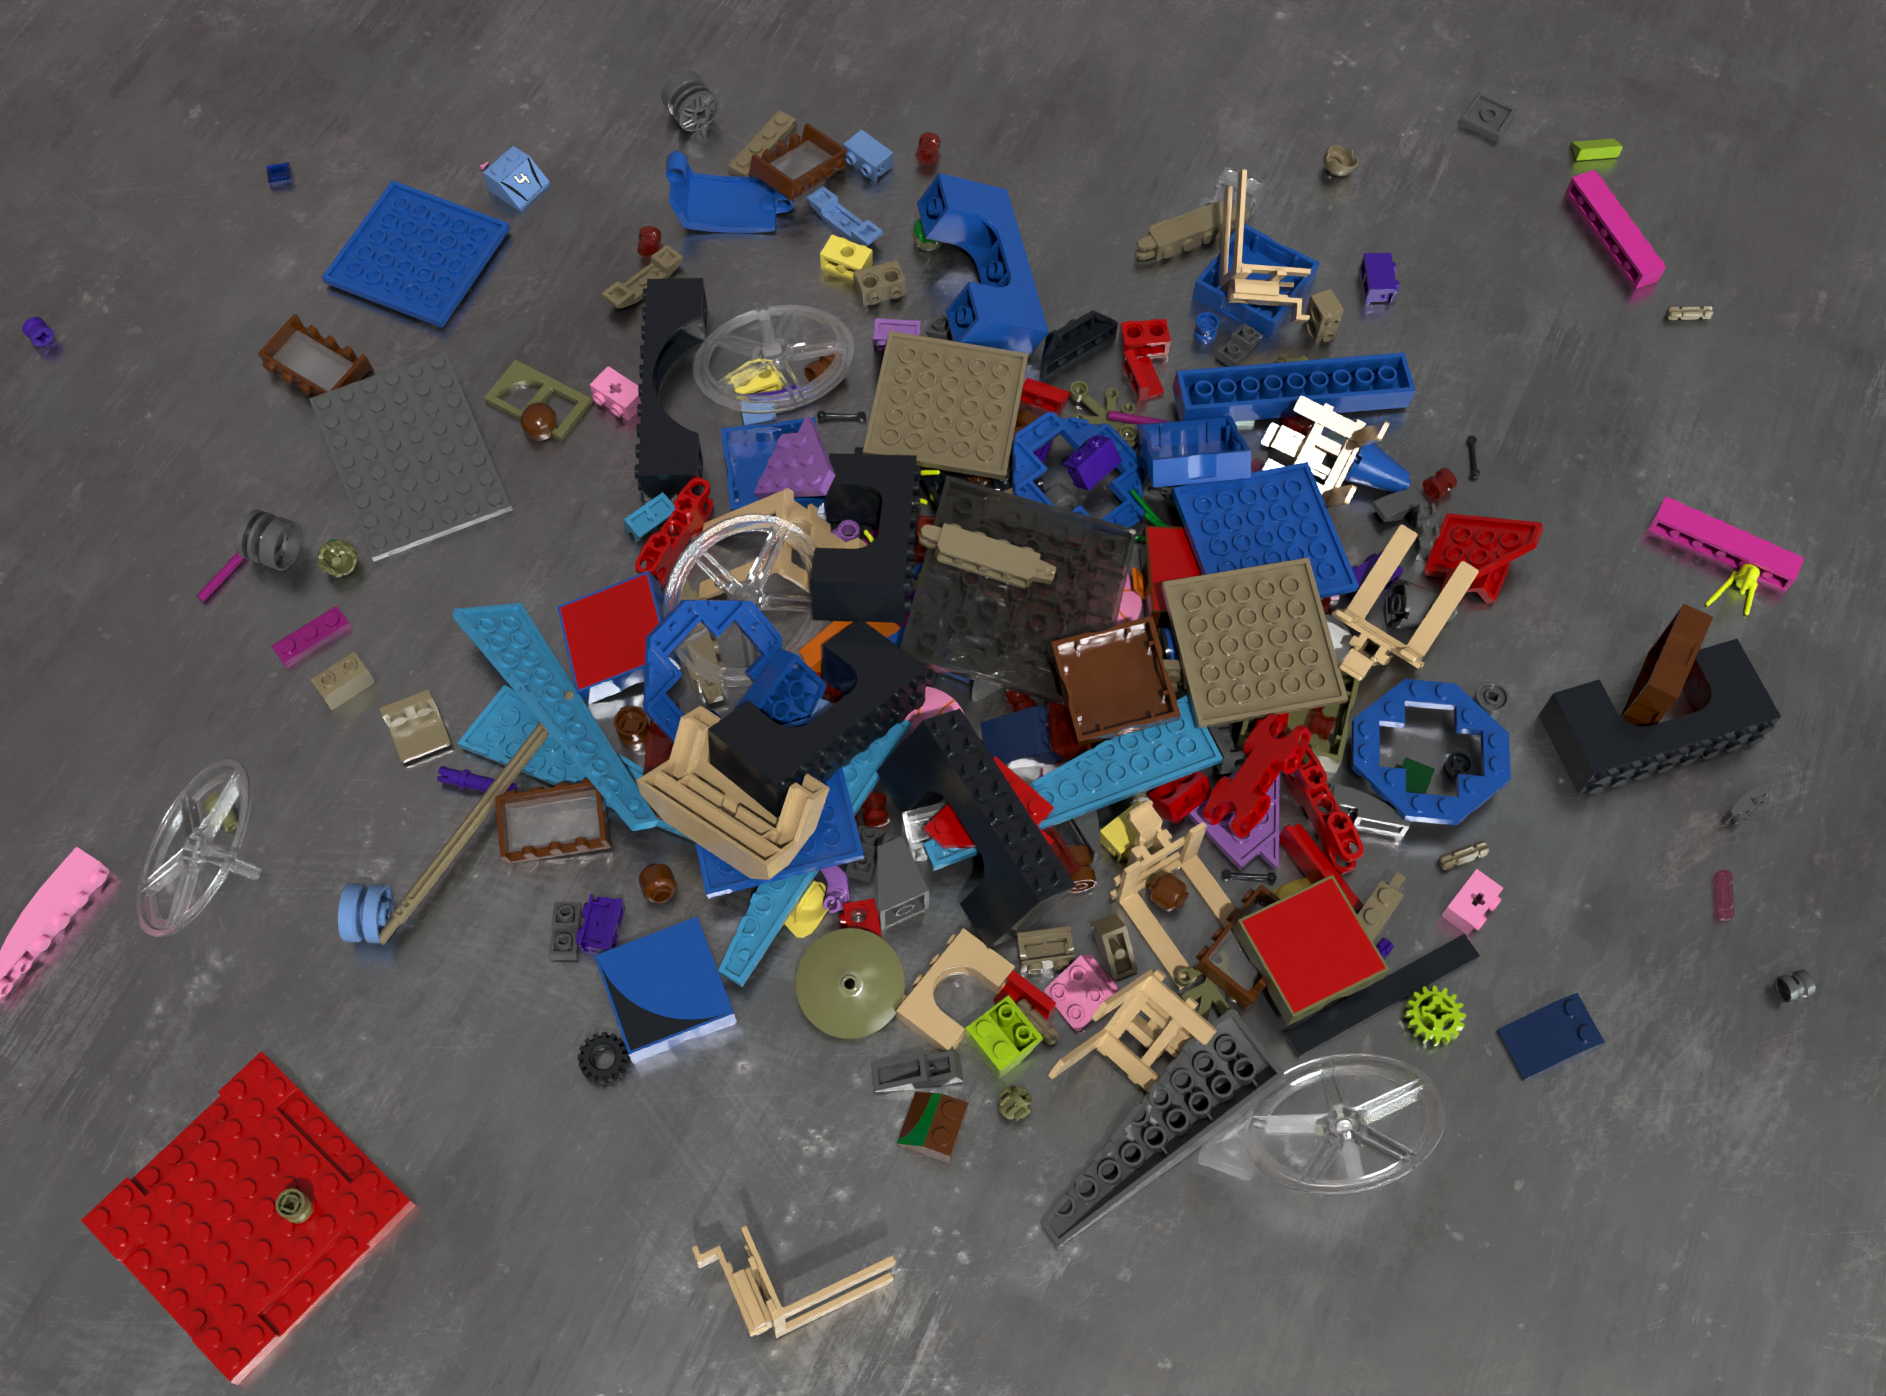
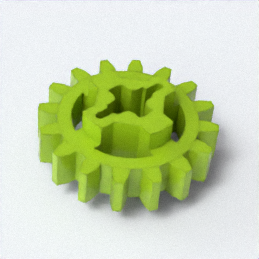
[1404,985,1466,1046]

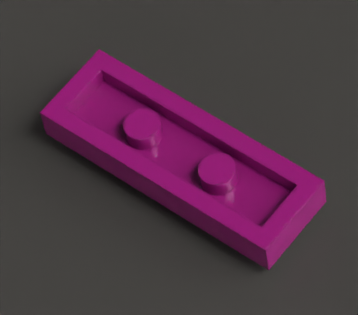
[271,605,352,668]

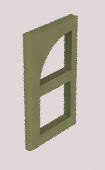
[484,359,594,441]

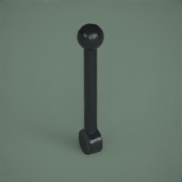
[817,411,866,422]
[1466,436,1480,478]
[1221,869,1277,883]

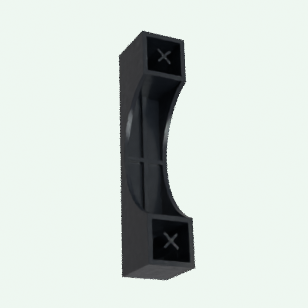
[634,278,708,501]

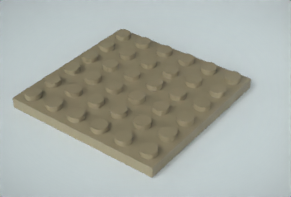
[863,331,1029,480]
[1161,557,1348,729]

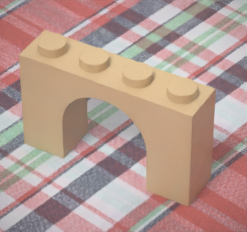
[896,928,1015,1052]

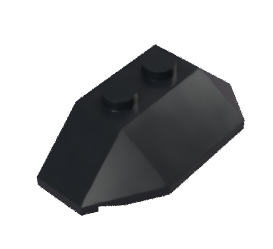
[1040,310,1118,380]

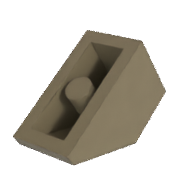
[1090,913,1138,981]

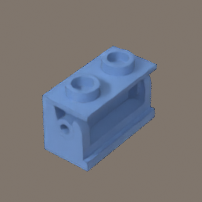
[843,129,894,182]

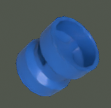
[1193,312,1219,345]

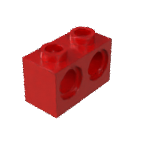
[1119,319,1171,358]
[1148,771,1212,825]
[839,898,882,938]

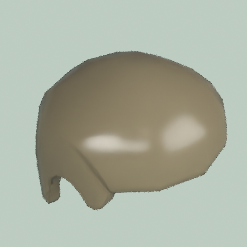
[1323,144,1359,177]

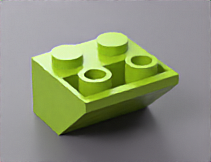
[965,995,1043,1080]

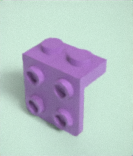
[871,318,921,352]

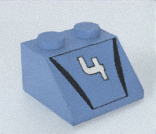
[482,146,550,212]

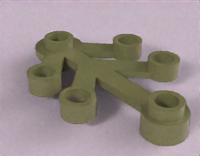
[1069,381,1137,447]
[1175,949,1243,1034]

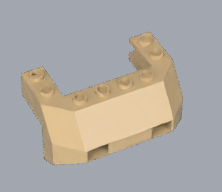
[636,705,830,880]

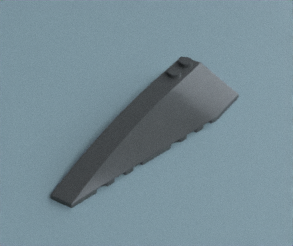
[1041,1009,1286,1248]

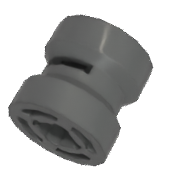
[1775,969,1816,1003]

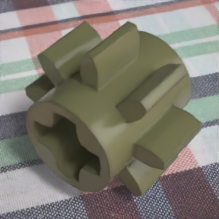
[998,1085,1032,1121]

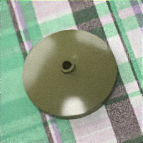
[795,928,905,1039]

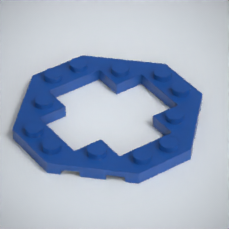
[1012,412,1144,545]
[643,600,783,744]
[1352,679,1511,825]

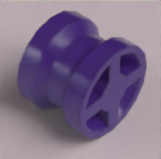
[22,317,54,347]

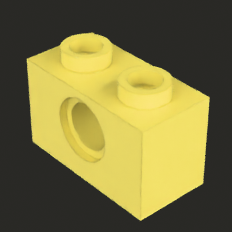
[820,235,873,281]

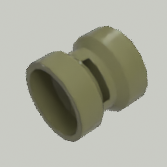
[275,1188,313,1224]

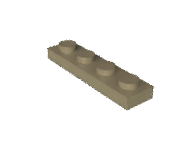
[728,110,797,177]

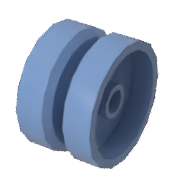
[338,883,394,944]

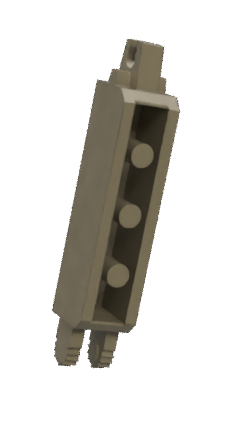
[1135,200,1250,261]
[918,523,1056,589]
[669,577,726,704]
[1357,872,1406,941]

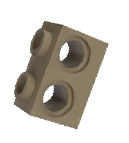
[854,260,906,306]
[1303,289,1344,344]

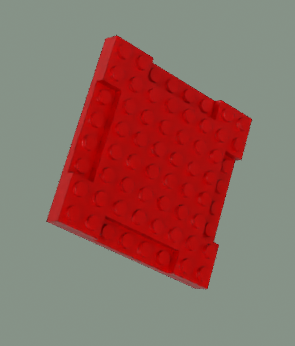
[81,1051,416,1385]

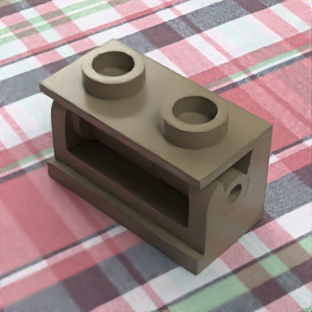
[310,652,375,711]
[1016,926,1076,974]

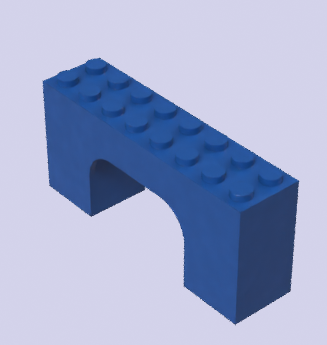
[917,173,1049,356]

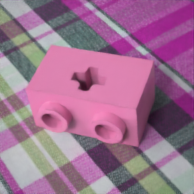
[590,366,642,421]
[1441,869,1503,936]

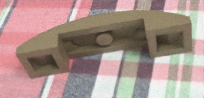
[601,245,683,308]

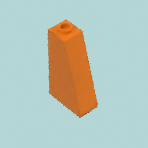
[799,621,901,677]

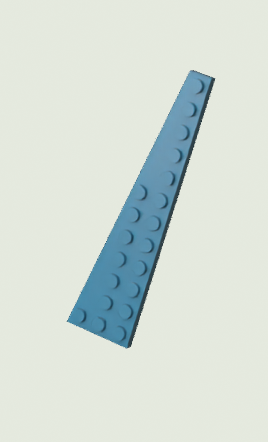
[452,603,658,831]
[457,685,693,841]
[923,694,1223,871]
[718,696,913,987]

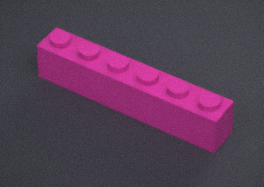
[1566,170,1666,290]
[1648,496,1805,592]

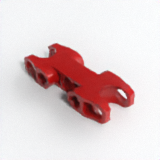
[635,477,714,589]
[1203,713,1311,839]
[1283,746,1364,876]

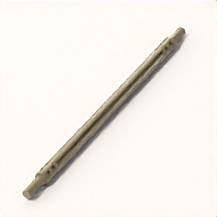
[379,690,573,945]

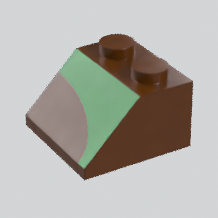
[897,1091,968,1164]

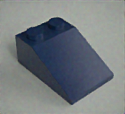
[980,704,1065,768]
[1496,993,1605,1081]

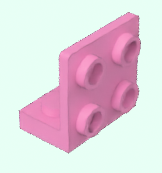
[1044,954,1121,1032]

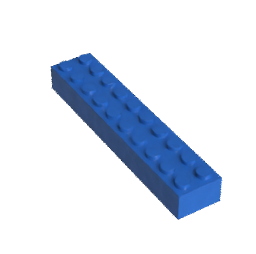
[1172,352,1416,422]

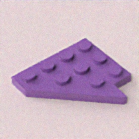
[754,416,835,499]
[1187,771,1280,871]

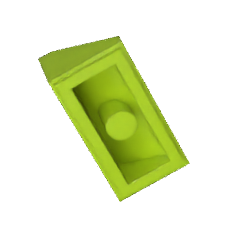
[1571,138,1623,161]

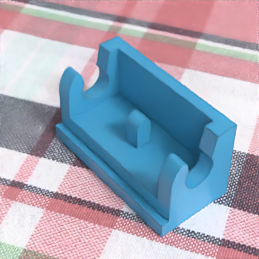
[624,492,675,542]

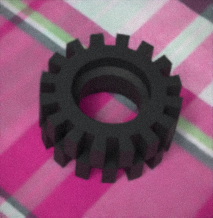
[577,1032,631,1087]

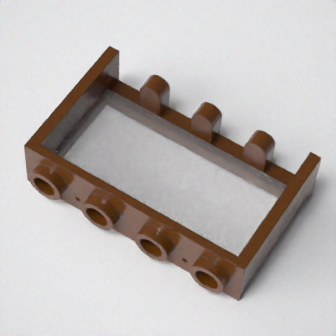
[748,123,848,202]
[258,314,373,396]
[495,778,612,864]
[1194,884,1281,1011]

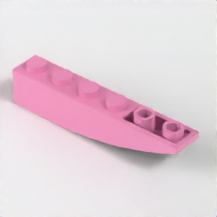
[0,846,110,999]

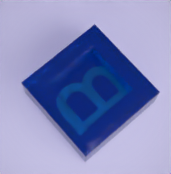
[266,162,293,188]

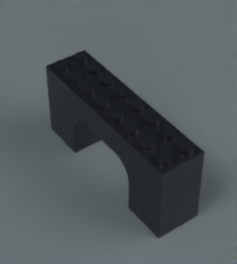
[810,453,922,623]
[708,618,927,818]
[1538,639,1781,795]
[877,709,1076,949]

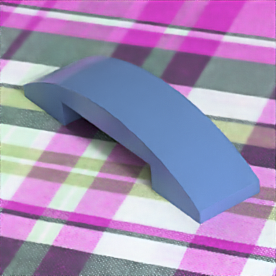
[807,186,883,246]

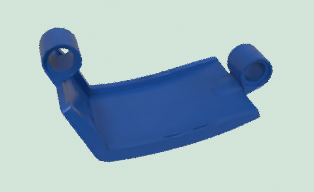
[665,150,794,233]

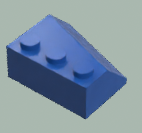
[734,649,827,725]

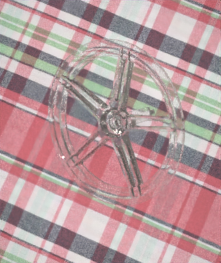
[693,303,855,414]
[663,513,824,687]
[136,759,262,938]
[1243,1053,1446,1195]

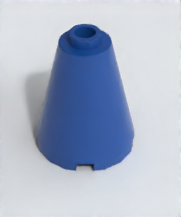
[1344,443,1412,493]

